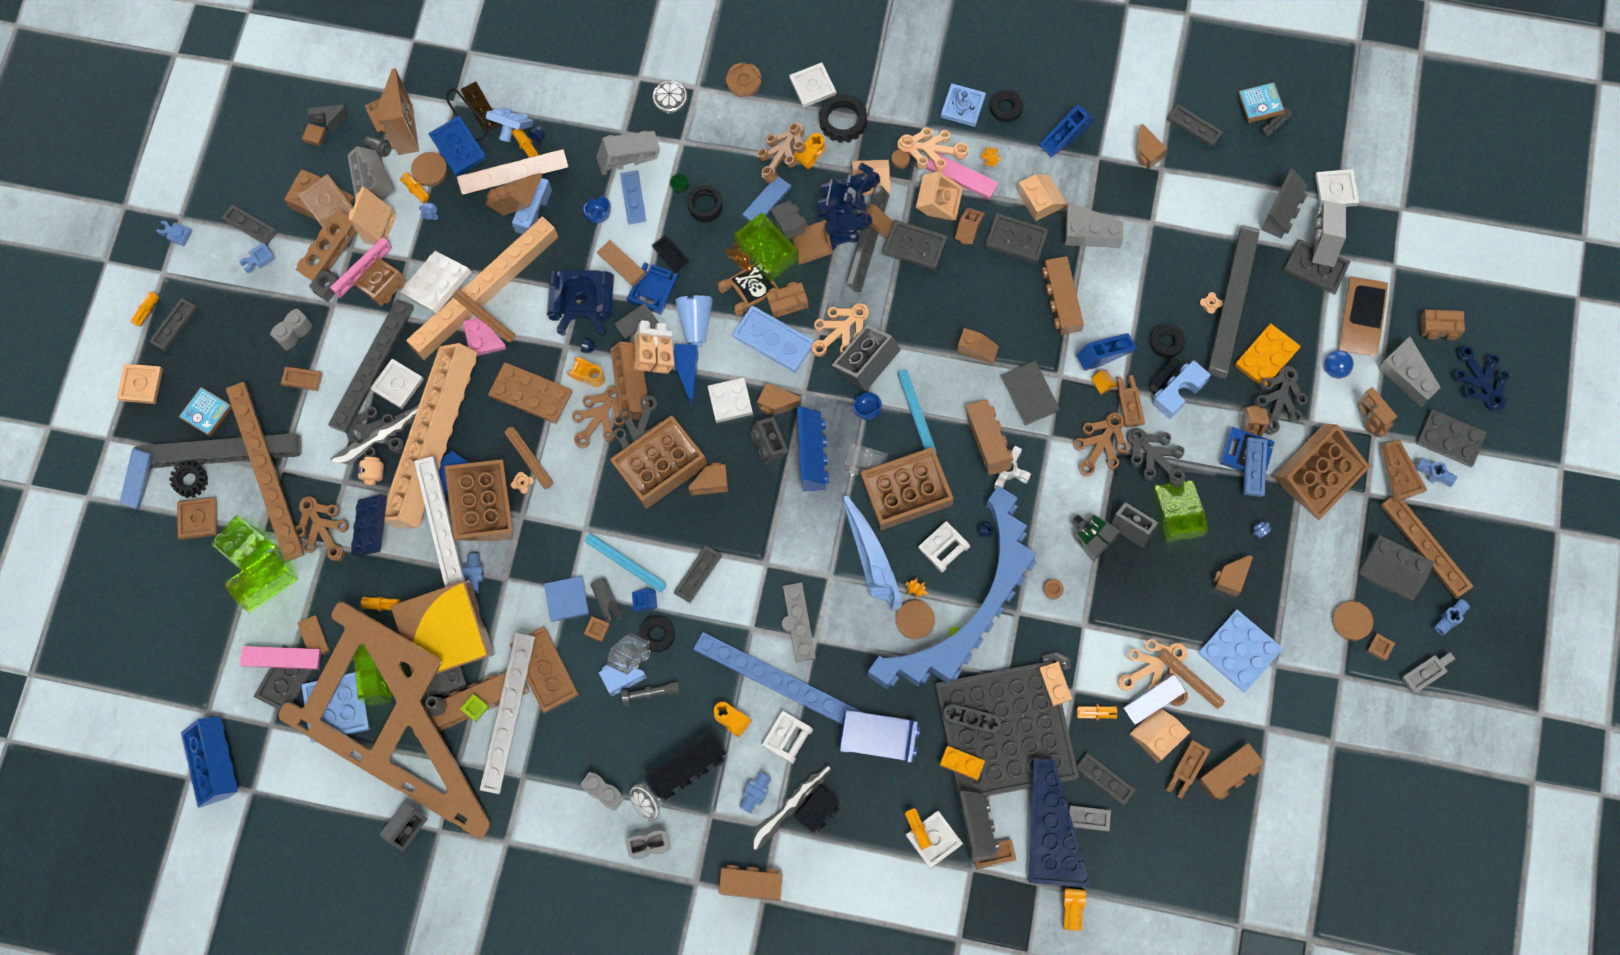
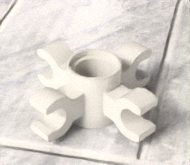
[994,446,1031,489]

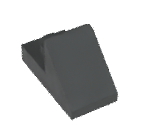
[308,104,348,133]

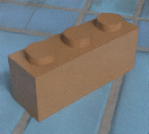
[1198,743,1264,801]
[719,865,784,901]

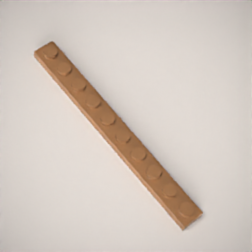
[226,382,305,563]

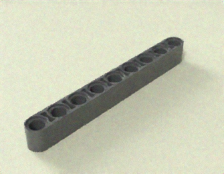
[1207,225,1260,380]
[133,434,301,469]

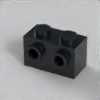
[794,787,840,836]

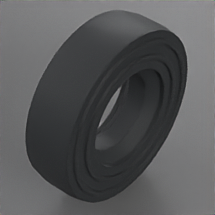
[990,90,1023,122]
[1150,324,1185,358]
[639,617,675,652]

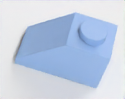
[599,663,647,696]

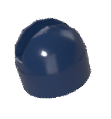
[529,126,545,142]
[581,338,595,354]
[977,522,993,538]

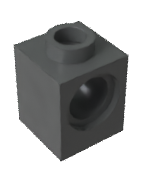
[309,269,339,302]

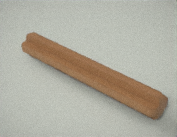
[452,289,516,342]
[505,427,553,489]
[1159,649,1225,709]

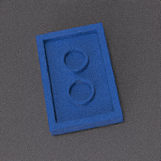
[428,116,487,177]

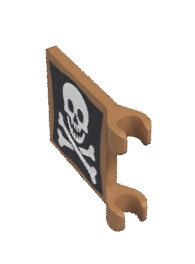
[718,261,778,316]

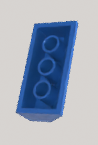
[797,407,829,492]
[181,717,238,808]

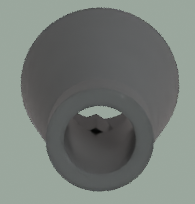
[364,136,392,157]
[426,696,447,717]

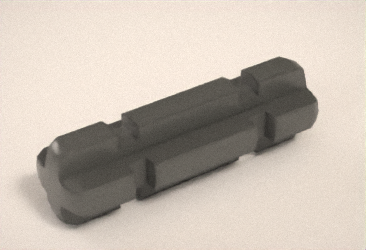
[1261,108,1292,136]

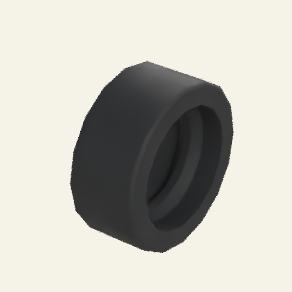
[687,185,723,222]

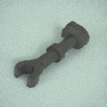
[621,682,679,707]

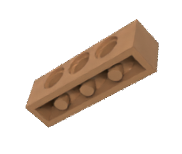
[295,209,357,281]

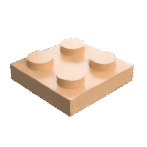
[117,364,163,404]

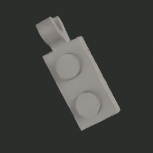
[1401,652,1455,694]
[1069,806,1111,832]

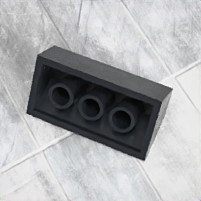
[643,731,728,802]

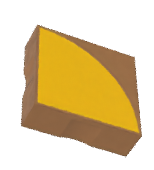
[391,581,495,674]

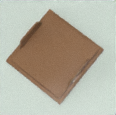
[793,220,833,265]

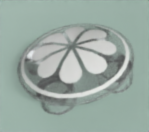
[652,80,688,115]
[629,782,662,821]

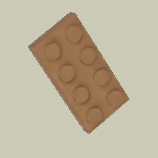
[488,362,573,425]

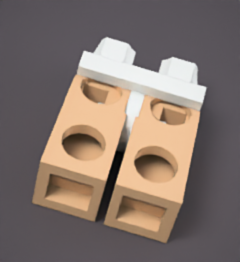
[634,320,674,374]

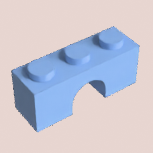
[512,178,552,234]
[1153,360,1211,420]

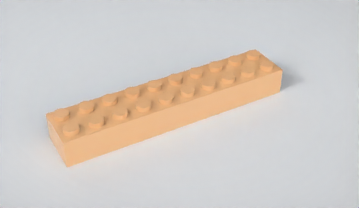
[384,343,477,529]

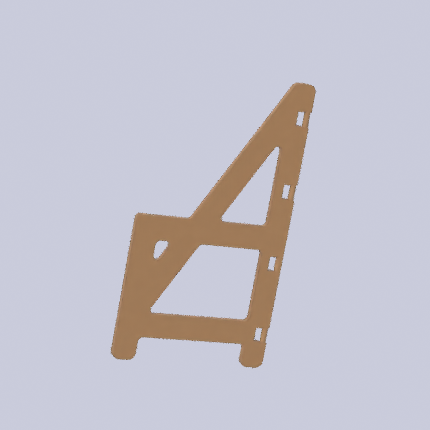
[278,602,491,838]

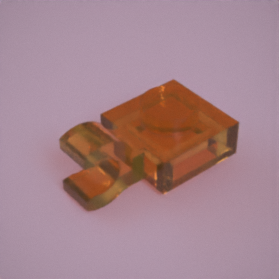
[725,243,752,273]

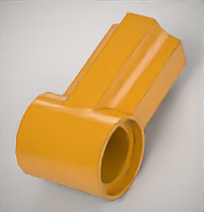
[1063,888,1086,931]

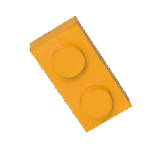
[940,746,985,781]

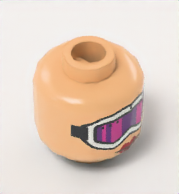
[358,457,384,485]

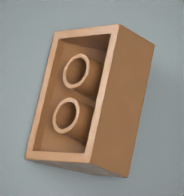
[486,173,542,215]

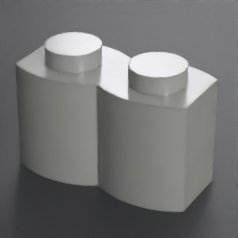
[270,309,312,351]
[581,772,624,810]
[626,831,671,859]

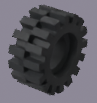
[169,461,208,498]

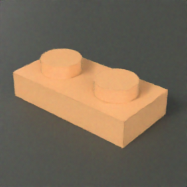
[1039,662,1072,707]

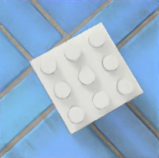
[400,251,472,314]

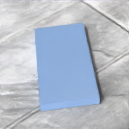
[732,305,815,373]

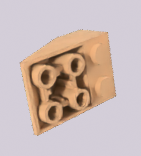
[349,187,396,245]

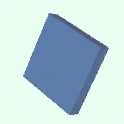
[544,576,590,622]

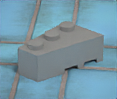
[596,131,660,175]
[347,147,394,200]
[1312,200,1346,267]
[1065,202,1123,248]
[1379,337,1441,408]

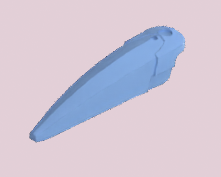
[843,496,902,611]

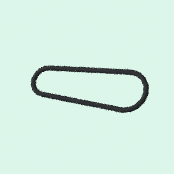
[446,88,487,142]

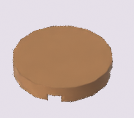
[726,63,761,97]
[411,152,448,187]
[896,600,935,640]
[1332,601,1374,641]

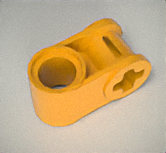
[794,133,826,169]
[567,357,605,387]
[714,702,752,738]

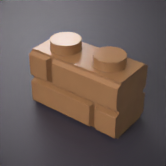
[766,282,809,318]
[1420,310,1465,340]

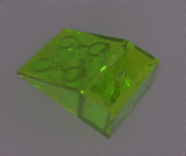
[1154,480,1208,542]
[211,515,279,579]

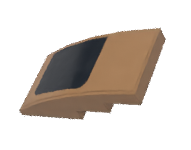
[1338,276,1388,357]

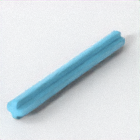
[898,369,936,453]
[585,533,667,592]

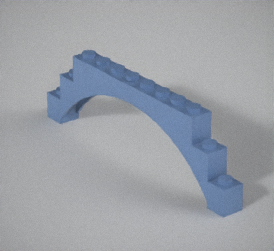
[868,486,1037,690]

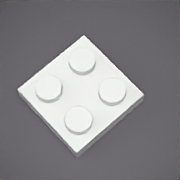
[789,63,836,108]
[1315,169,1359,207]
[370,359,424,409]
[708,378,753,423]
[906,811,963,869]

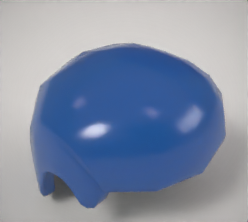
[583,196,611,223]
[1324,350,1354,379]
[852,392,882,420]

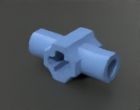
[1416,457,1458,487]
[462,553,484,594]
[1434,599,1470,636]
[740,772,772,814]

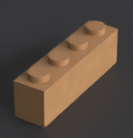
[1042,256,1084,335]
[610,341,650,420]
[966,399,1013,475]

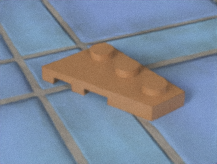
[1381,440,1427,502]

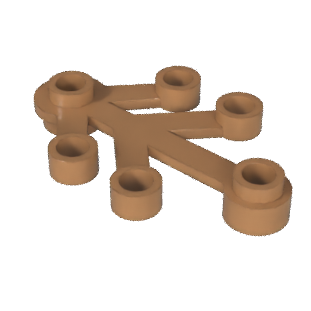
[757,122,806,183]
[572,386,625,449]
[1073,413,1128,477]
[295,497,349,562]

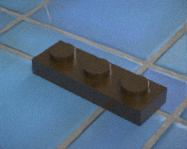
[460,81,501,133]

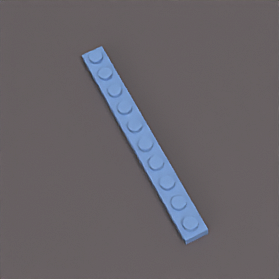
[694,632,864,725]

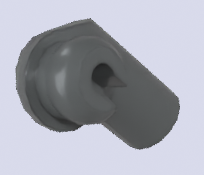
[1041,652,1071,670]

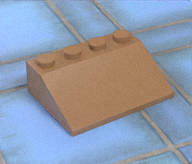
[376,68,419,155]
[610,416,708,509]
[1274,424,1370,520]
[861,447,954,531]
[445,459,513,541]

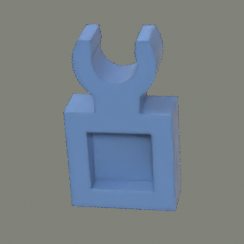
[156,221,193,247]
[239,242,275,273]

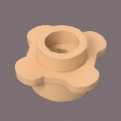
[1200,292,1223,314]
[511,472,534,494]

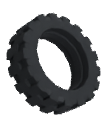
[819,94,867,143]

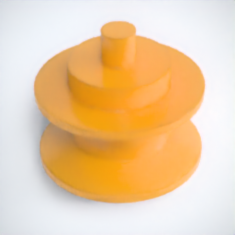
[981,147,1001,167]
[905,578,928,600]

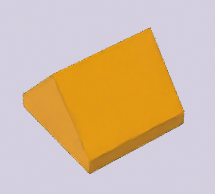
[1091,370,1117,395]

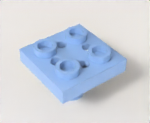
[941,83,986,127]
[486,107,534,142]

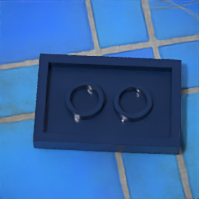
[351,494,387,557]

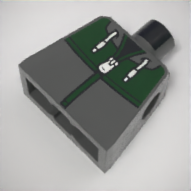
[1071,514,1120,562]

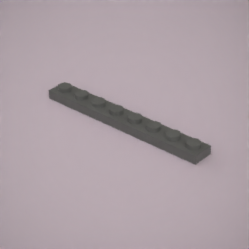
[328,299,414,434]

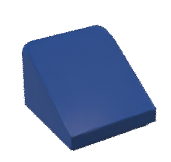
[632,588,657,612]

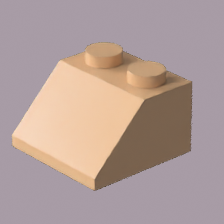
[916,171,963,221]
[1018,174,1067,221]
[1129,708,1190,763]

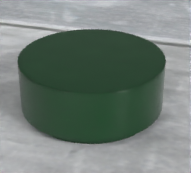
[670,174,689,193]

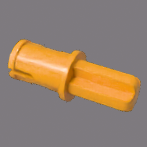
[512,129,538,157]
[400,173,429,203]
[131,292,159,327]
[361,596,401,612]
[1076,704,1117,720]
[905,809,933,850]

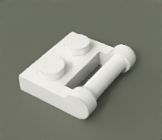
[918,521,970,573]
[762,711,813,764]

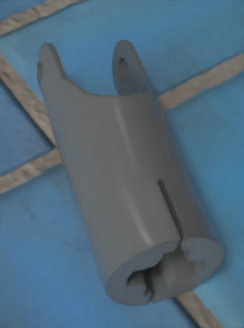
[590,578,622,623]

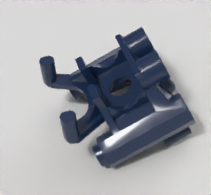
[818,163,880,237]
[546,270,614,336]

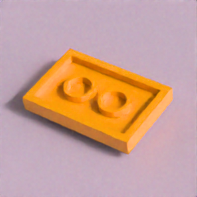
[1235,323,1301,386]

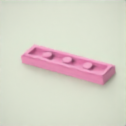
[925,152,998,200]
[330,237,392,298]
[240,646,321,670]

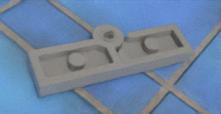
[782,583,816,663]

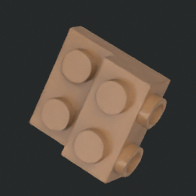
[353,257,406,307]
[1357,387,1397,438]

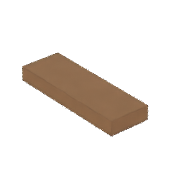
[597,240,647,287]

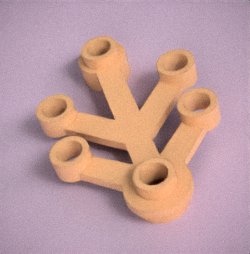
[898,128,969,171]
[812,303,869,357]
[1118,639,1188,691]

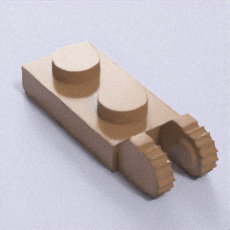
[1116,375,1145,428]
[1166,740,1210,799]

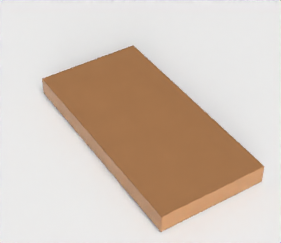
[509,626,579,714]

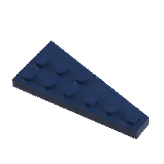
[1029,759,1091,887]

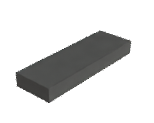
[1167,104,1223,148]
[222,204,277,246]
[149,298,199,353]
[674,545,722,604]
[1077,753,1136,807]

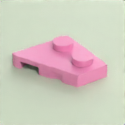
[463,318,506,356]

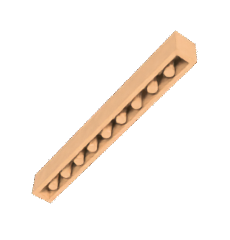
[406,216,558,360]

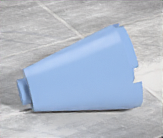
[676,295,713,348]

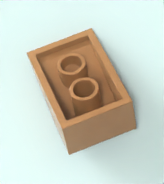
[284,169,355,219]

